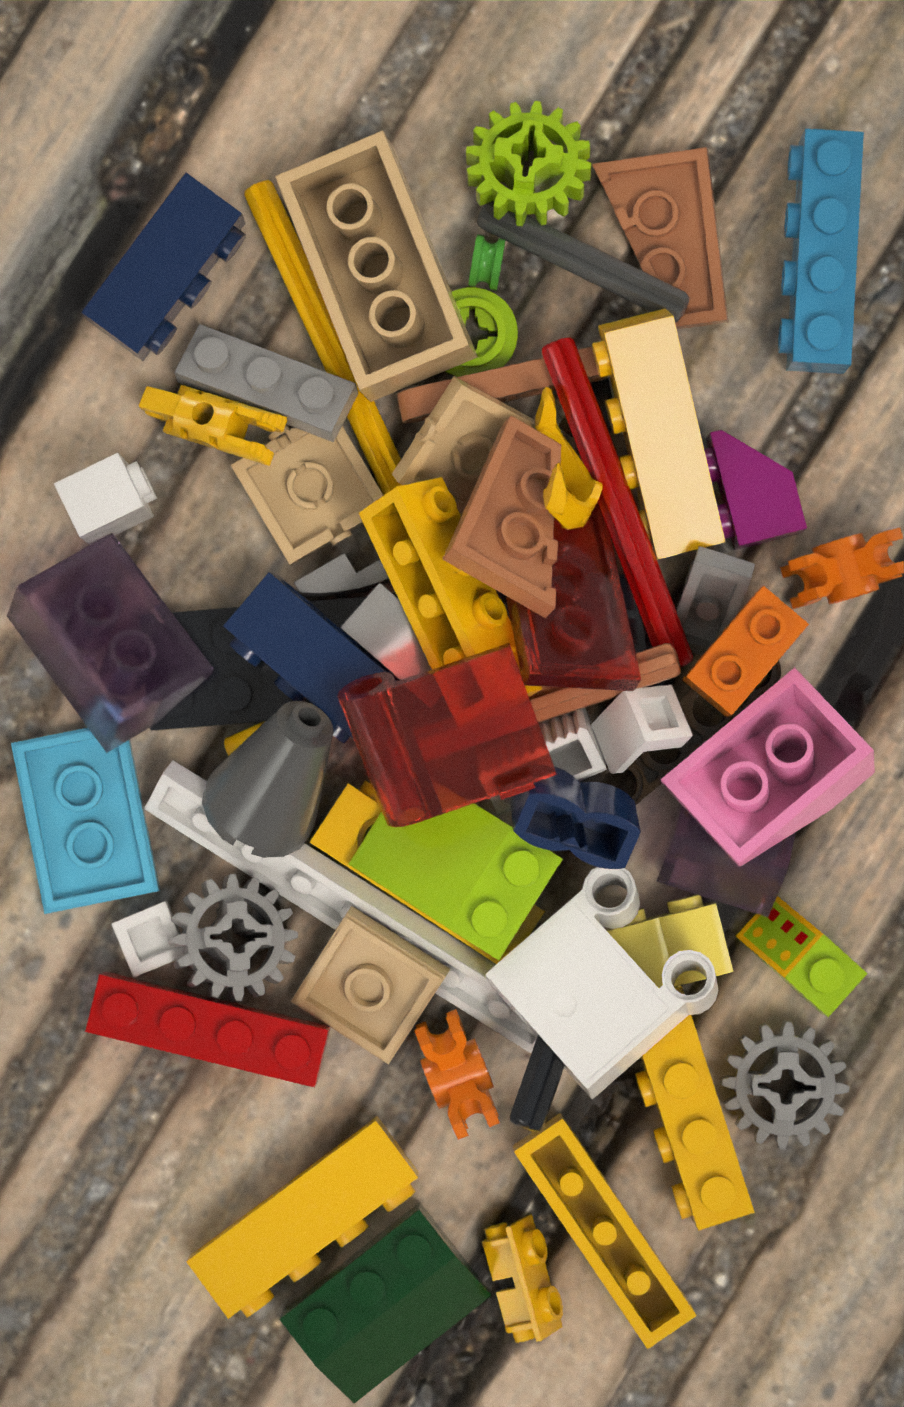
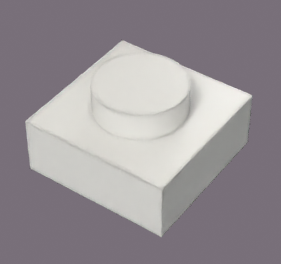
[111,901,184,978]

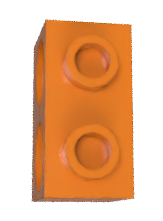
[682,585,809,718]

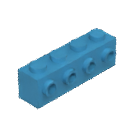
[778,128,864,374]

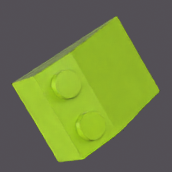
[349,764,562,960]

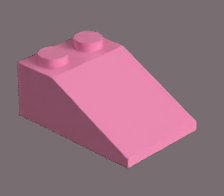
[661,667,875,867]

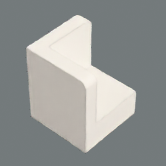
[591,685,693,774]

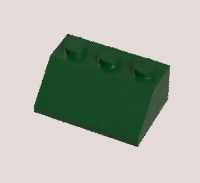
[279,1202,492,1403]

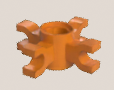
[780,528,904,609]
[414,1009,500,1140]

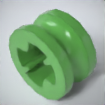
[468,234,506,291]

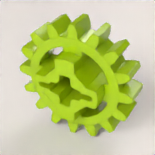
[466,101,591,227]

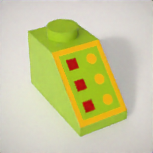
[735,893,868,1017]

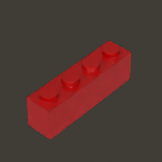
[85,971,331,1088]

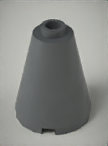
[202,701,333,858]

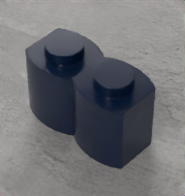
[510,763,641,869]

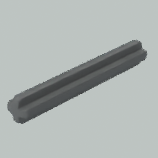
[477,201,690,322]

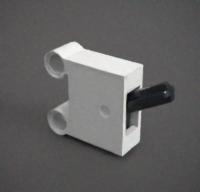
[485,867,718,1132]

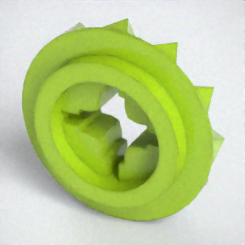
[445,287,518,377]

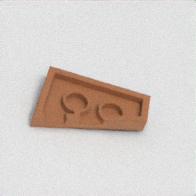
[592,147,729,330]
[442,416,561,618]

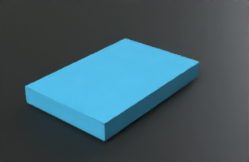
[11,720,160,914]

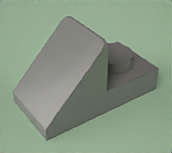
[676,546,755,655]

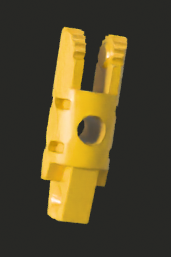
[139,385,288,466]

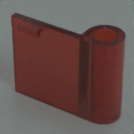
[337,643,557,827]

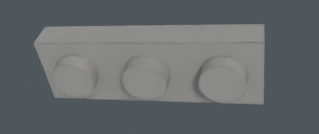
[174,324,358,442]

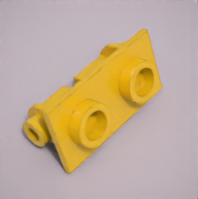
[482,1214,563,1343]

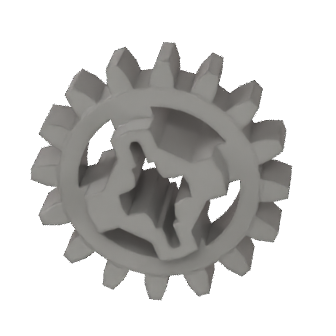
[168,874,298,1003]
[720,1020,849,1150]

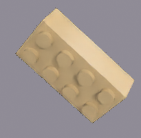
[275,130,478,402]

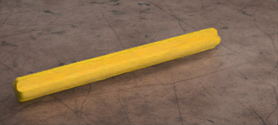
[244,180,401,495]

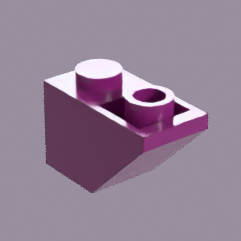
[704,430,807,550]

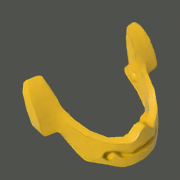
[535,387,603,530]

